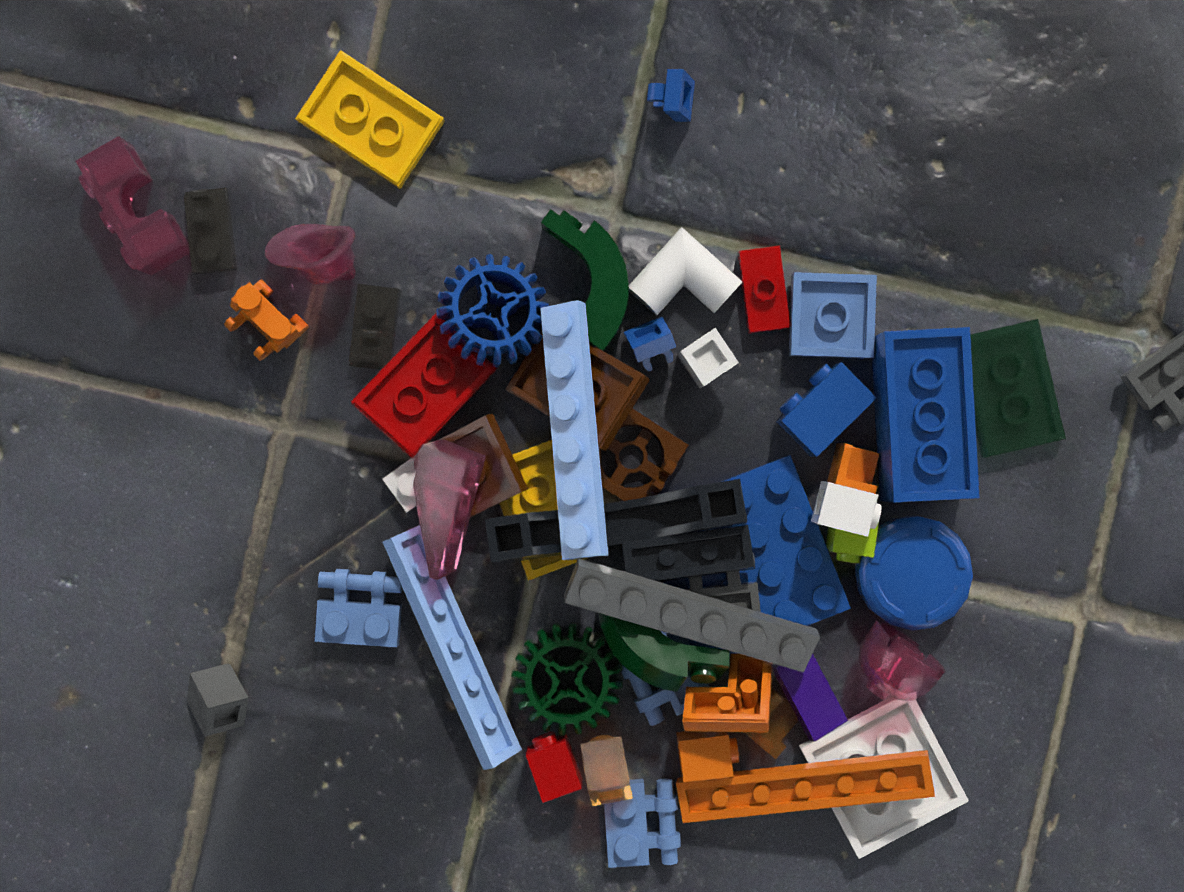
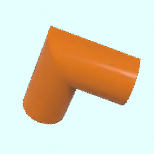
[682,654,773,733]

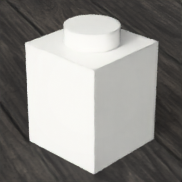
[811,481,881,537]

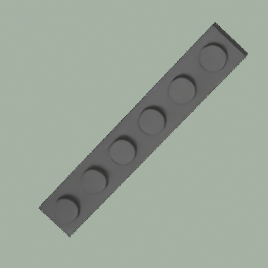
[564,558,820,672]

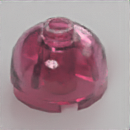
[858,621,946,701]

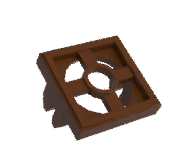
[599,408,689,501]

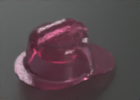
[265,224,356,286]

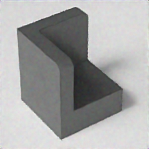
[187,664,248,737]

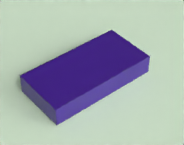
[772,654,848,742]

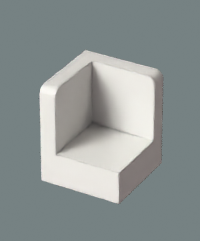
[677,328,739,388]

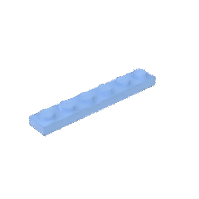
[540,300,608,560]
[383,525,522,770]

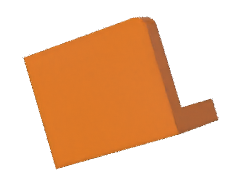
[827,443,880,494]

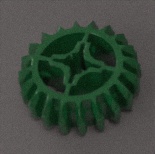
[511,622,623,736]

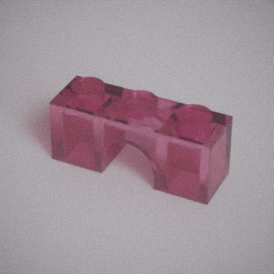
[75,136,193,275]

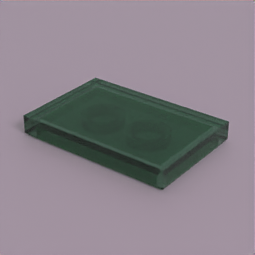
[970,319,1066,458]

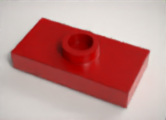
[738,245,791,334]

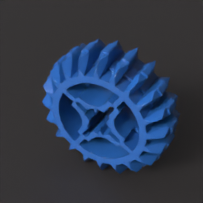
[436,254,549,367]

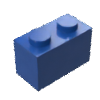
[776,362,876,457]

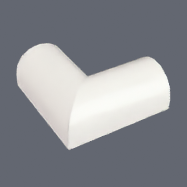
[629,227,742,316]

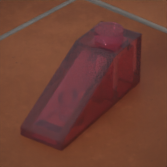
[413,439,486,580]

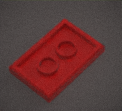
[351,313,497,460]

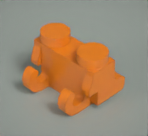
[224,279,309,361]

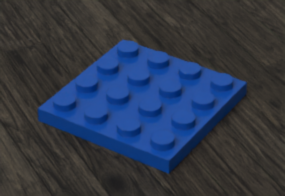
[663,455,851,656]

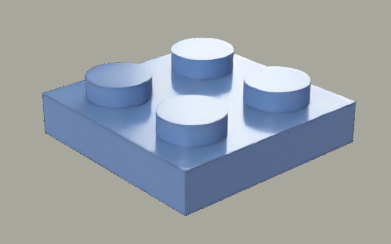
[789,272,877,359]

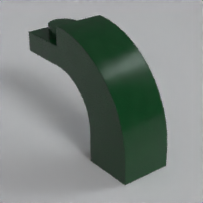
[541,209,629,351]
[599,613,729,692]

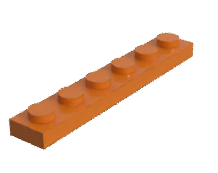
[676,750,935,823]

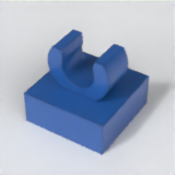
[647,69,695,122]
[624,316,676,372]

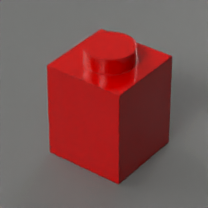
[526,731,582,803]

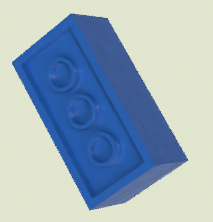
[872,327,980,503]

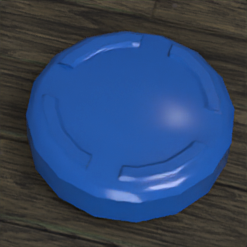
[855,515,973,631]

